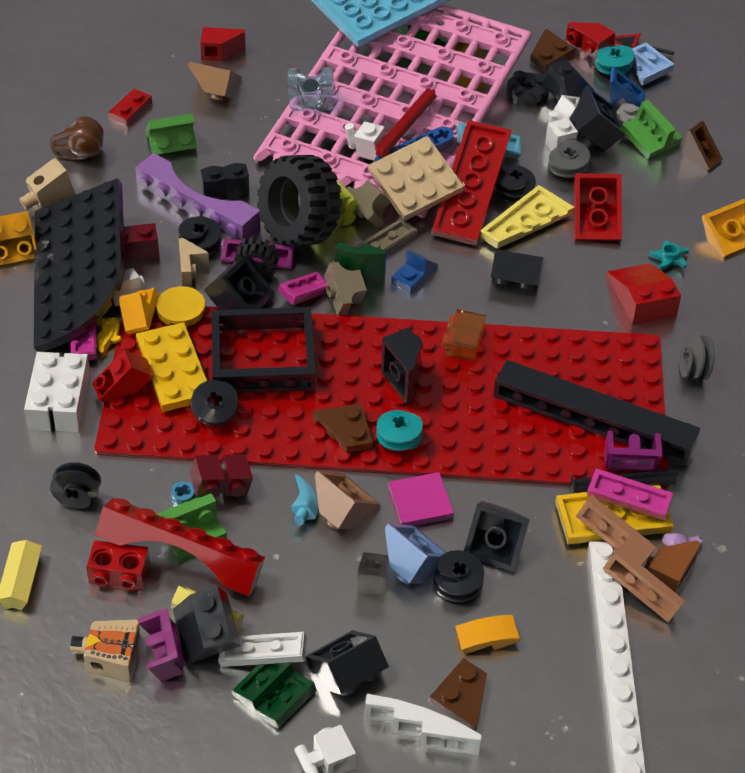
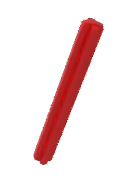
[375,88,437,157]

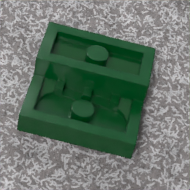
[334,242,386,289]
[232,663,317,729]

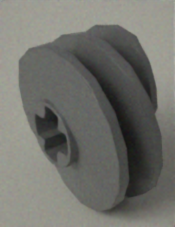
[548,140,590,178]
[679,334,715,380]

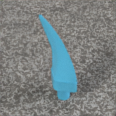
[291,474,319,525]

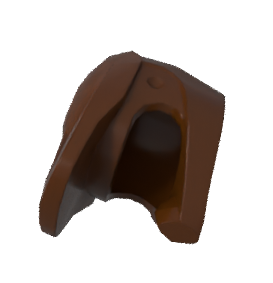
[50,116,104,160]

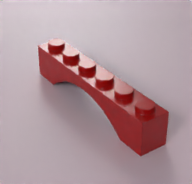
[95,498,265,596]

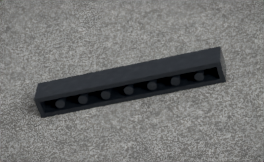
[493,360,701,466]

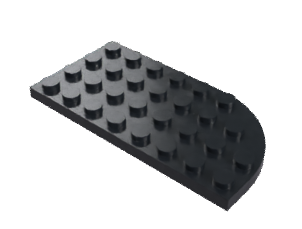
[34,178,125,352]

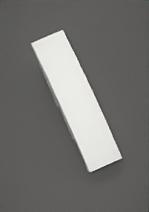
[365,694,481,755]

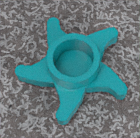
[649,240,689,270]

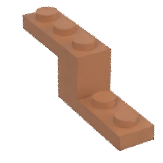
[576,495,685,622]

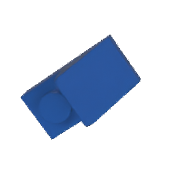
[610,67,645,107]
[391,250,438,294]

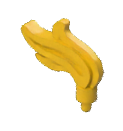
[95,317,122,357]

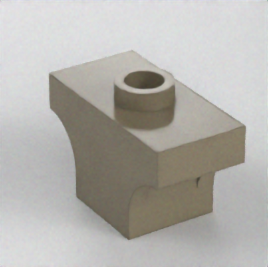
[346,180,391,229]
[324,262,367,315]

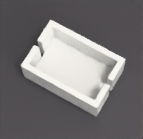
[24,352,90,432]

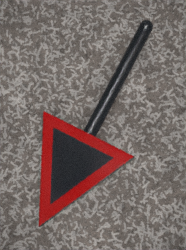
[614,33,674,55]

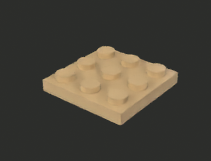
[368,136,464,221]

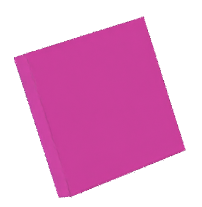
[388,472,454,526]

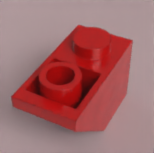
[565,22,616,59]
[200,27,246,61]
[92,349,154,402]

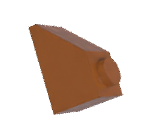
[644,540,701,594]

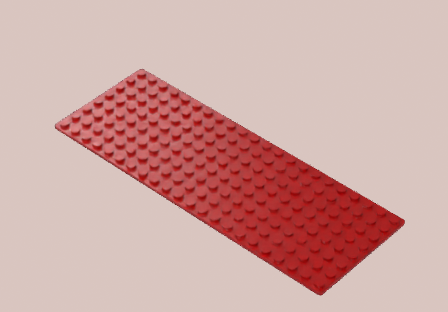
[94,306,669,491]

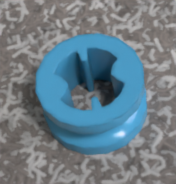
[171,481,195,506]

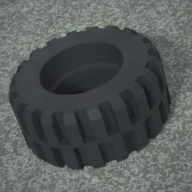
[257,155,342,247]

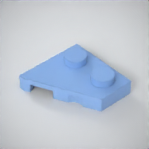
[632,42,674,85]

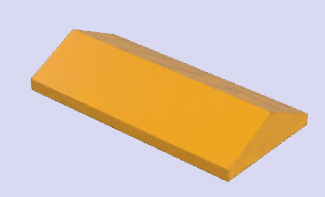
[702,198,745,257]

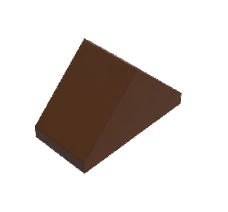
[682,120,723,170]

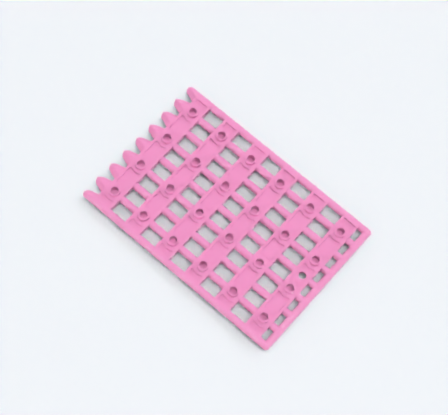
[253,4,532,218]

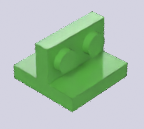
[622,100,683,159]
[145,113,197,156]
[157,494,227,560]

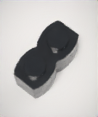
[201,163,250,200]

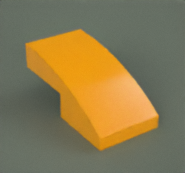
[455,615,521,655]

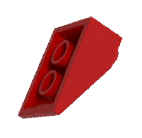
[574,173,622,241]
[606,263,682,325]

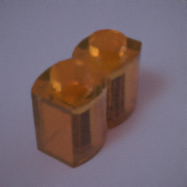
[442,309,486,361]

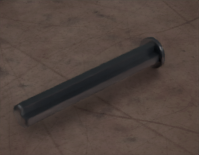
[570,469,677,494]

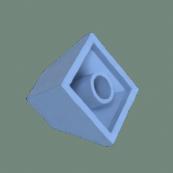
[385,523,447,585]

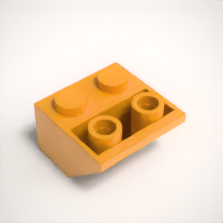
[0,211,37,265]

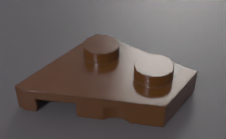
[530,29,575,72]
[313,404,373,453]
[429,658,487,732]

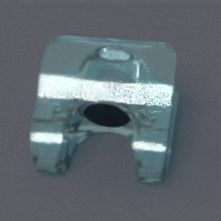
[287,67,334,110]

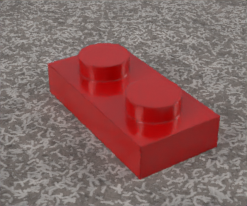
[108,88,152,126]

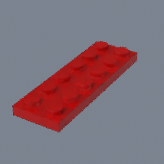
[432,120,512,246]

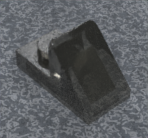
[357,552,390,595]

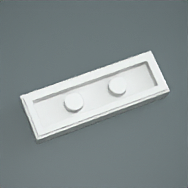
[218,632,307,667]

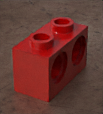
[86,540,150,590]

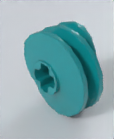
[595,45,635,75]
[376,410,423,451]

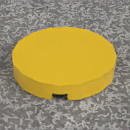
[156,286,206,326]

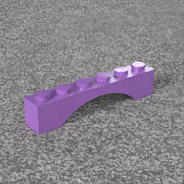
[135,153,261,240]

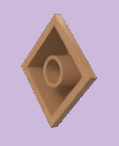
[189,62,242,101]
[315,471,381,530]

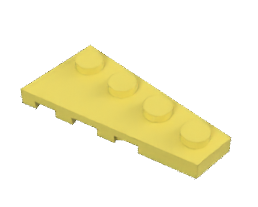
[480,185,575,249]

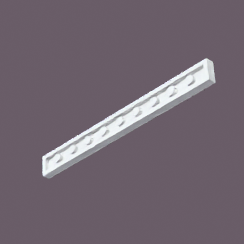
[588,542,646,773]

